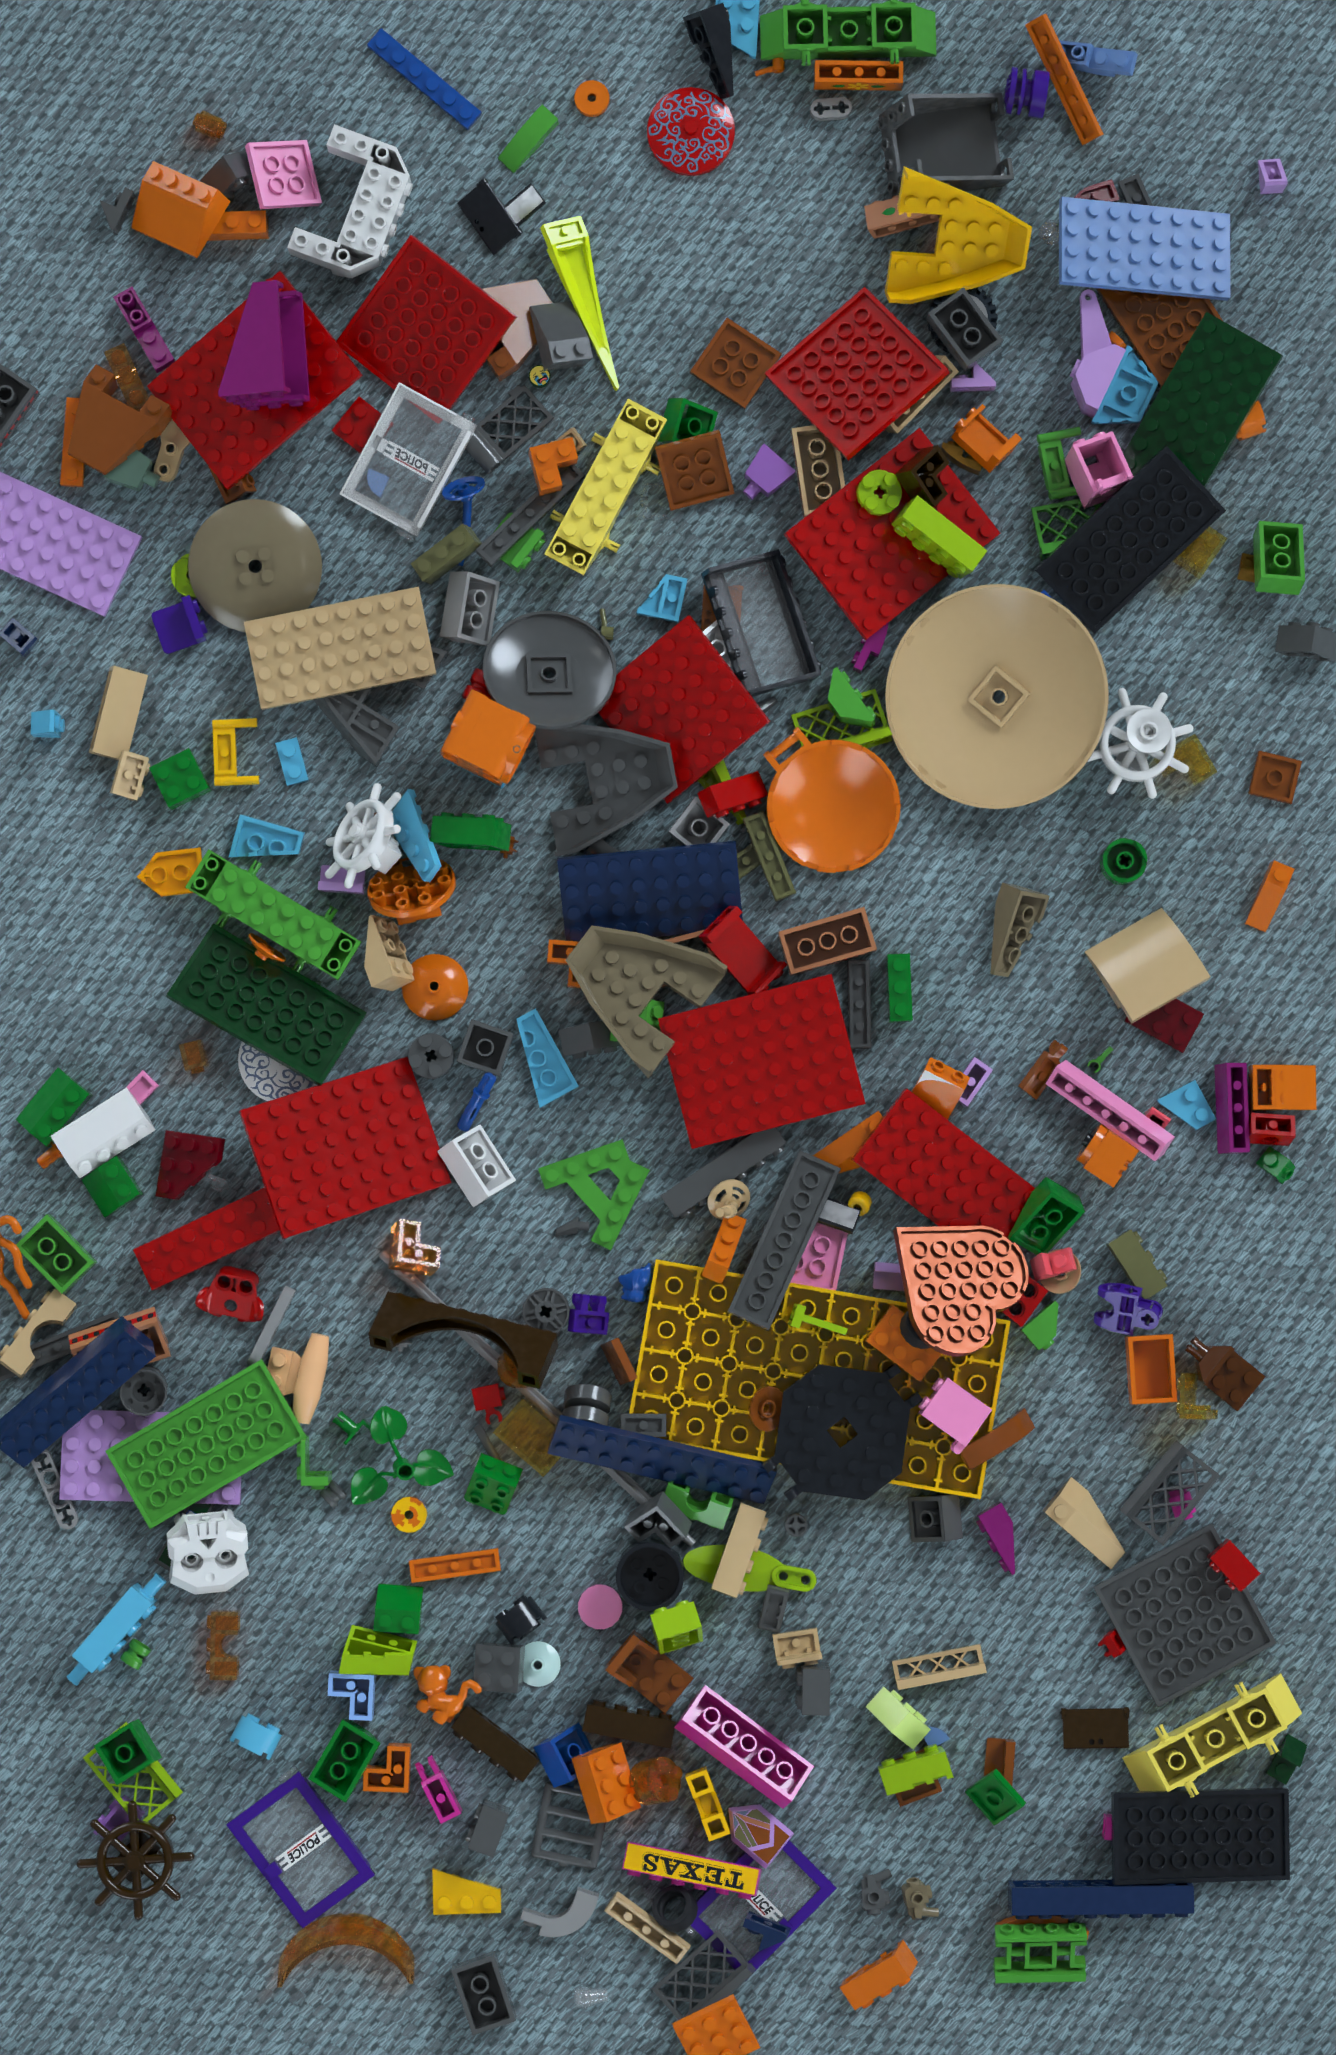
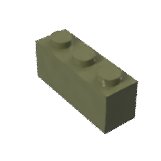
[411,523,482,585]
[1106,1229,1168,1299]

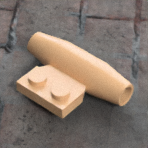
[267,1333,329,1425]

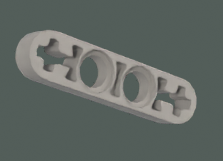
[247,1286,296,1366]
[31,1449,79,1530]

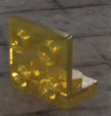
[1176,1373,1218,1420]

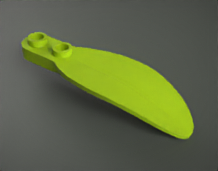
[683,1544,817,1592]

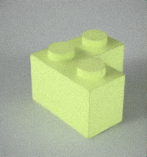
[866,1687,931,1749]

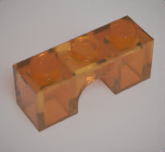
[104,343,149,411]
[206,1610,240,1680]

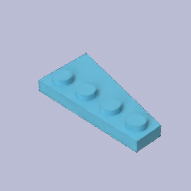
[392,789,442,882]

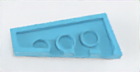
[516,1008,579,1108]

